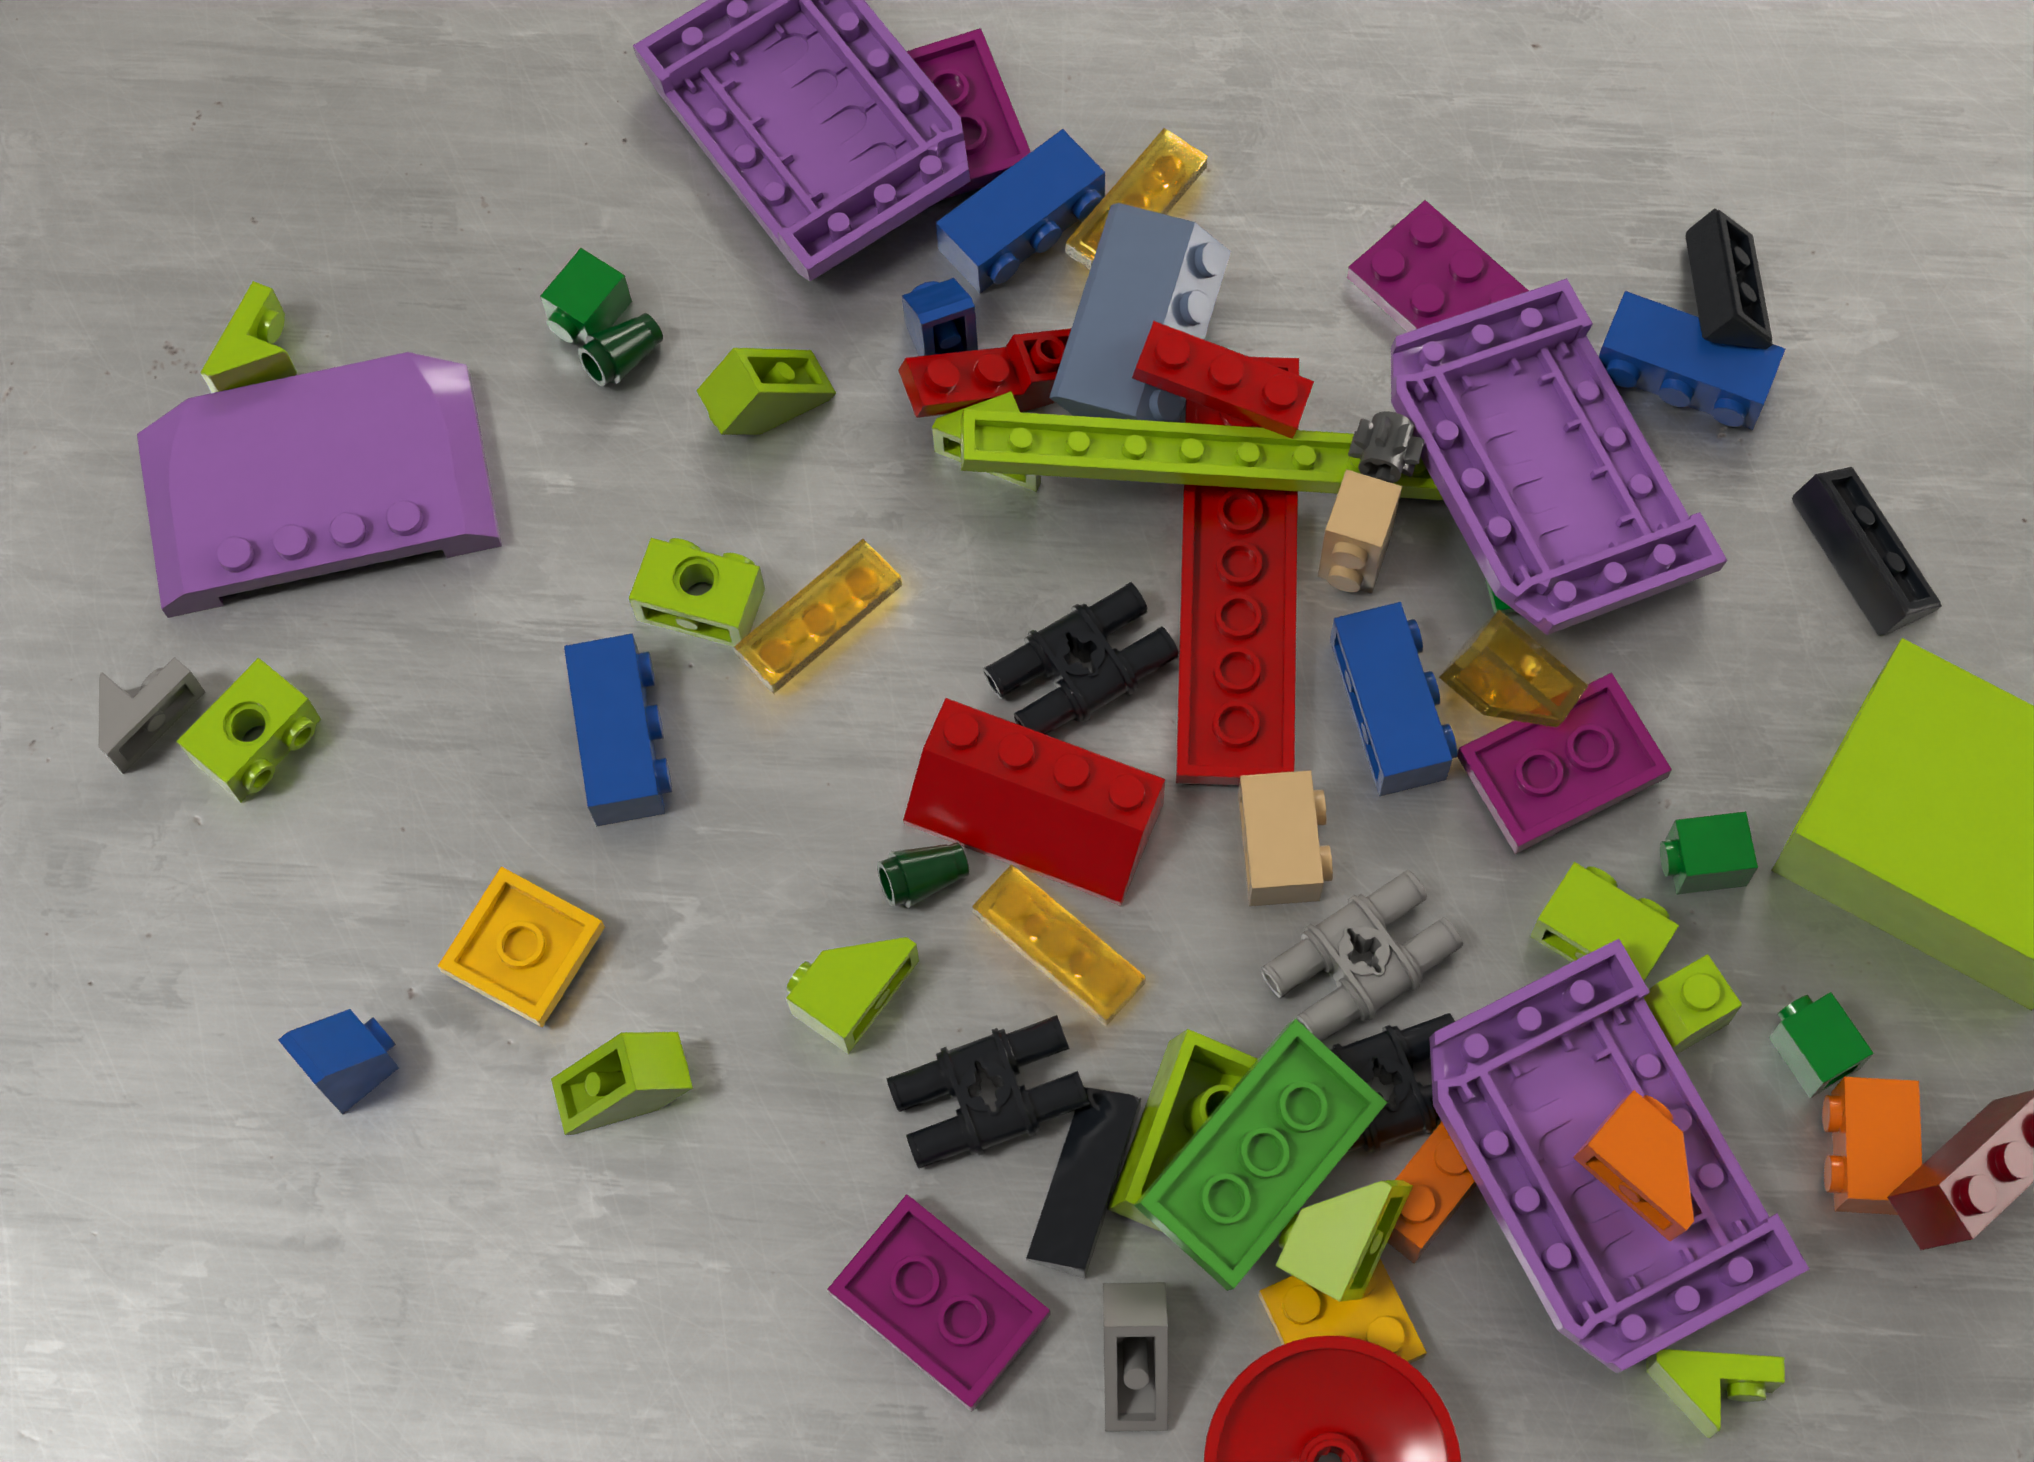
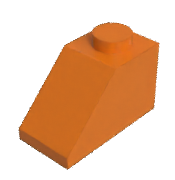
[1573,1090,1694,1241]

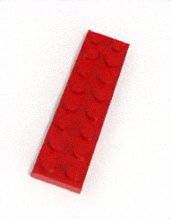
[1176,357,1299,785]

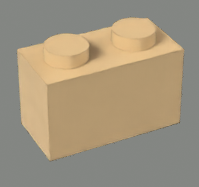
[1318,469,1402,593]
[1238,770,1333,906]

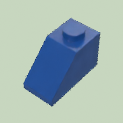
[902,278,978,356]
[278,1009,399,1115]

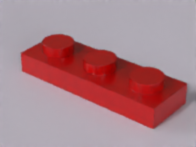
[1132,321,1314,439]

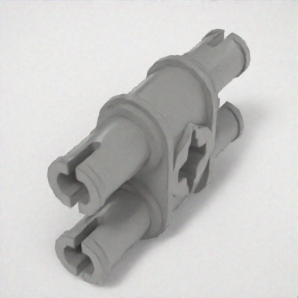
[1261,870,1463,1042]

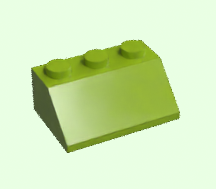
[1108,1029,1258,1233]

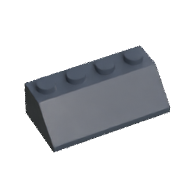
[1049,203,1231,422]

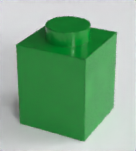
[540,248,632,345]
[1660,811,1758,895]
[1769,992,1874,1098]

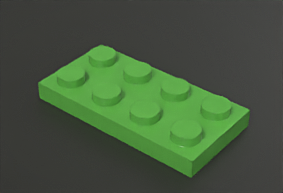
[1134,1019,1388,1291]

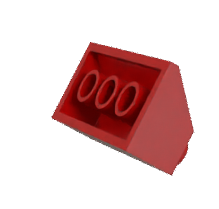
[903,698,1165,906]

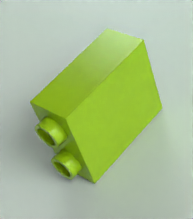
[1771,638,2034,1011]

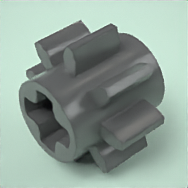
[1348,411,1425,483]

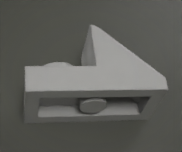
[98,657,205,774]

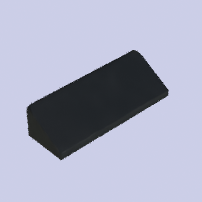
[1685,208,1773,349]
[1792,467,1942,636]
[1026,1087,1141,1279]

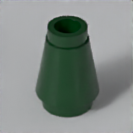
[578,313,663,386]
[877,842,969,908]

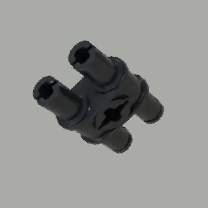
[983,582,1179,735]
[1330,1013,1455,1153]
[886,1015,1090,1169]

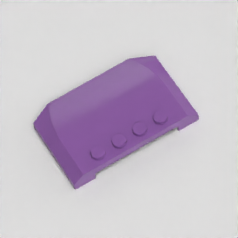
[633,0,970,281]
[1391,278,1727,635]
[137,352,502,618]
[1429,939,1810,1374]

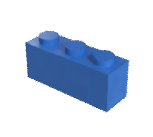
[936,129,1105,293]
[1599,291,1786,430]
[1330,602,1458,797]
[564,633,672,827]

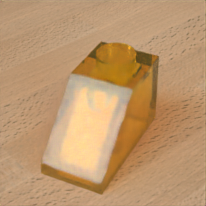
[1439,610,1588,727]

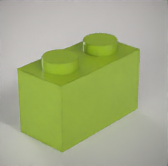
[1530,862,1679,982]

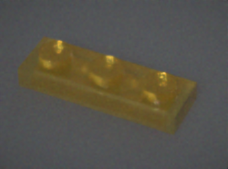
[1065,128,1208,270]
[734,539,902,694]
[972,864,1146,1026]

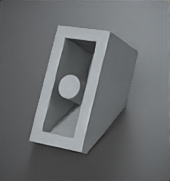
[1103,1282,1168,1431]

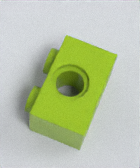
[629,538,765,650]
[176,657,321,803]

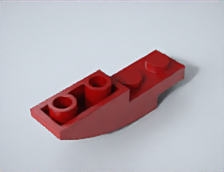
[898,328,1071,418]

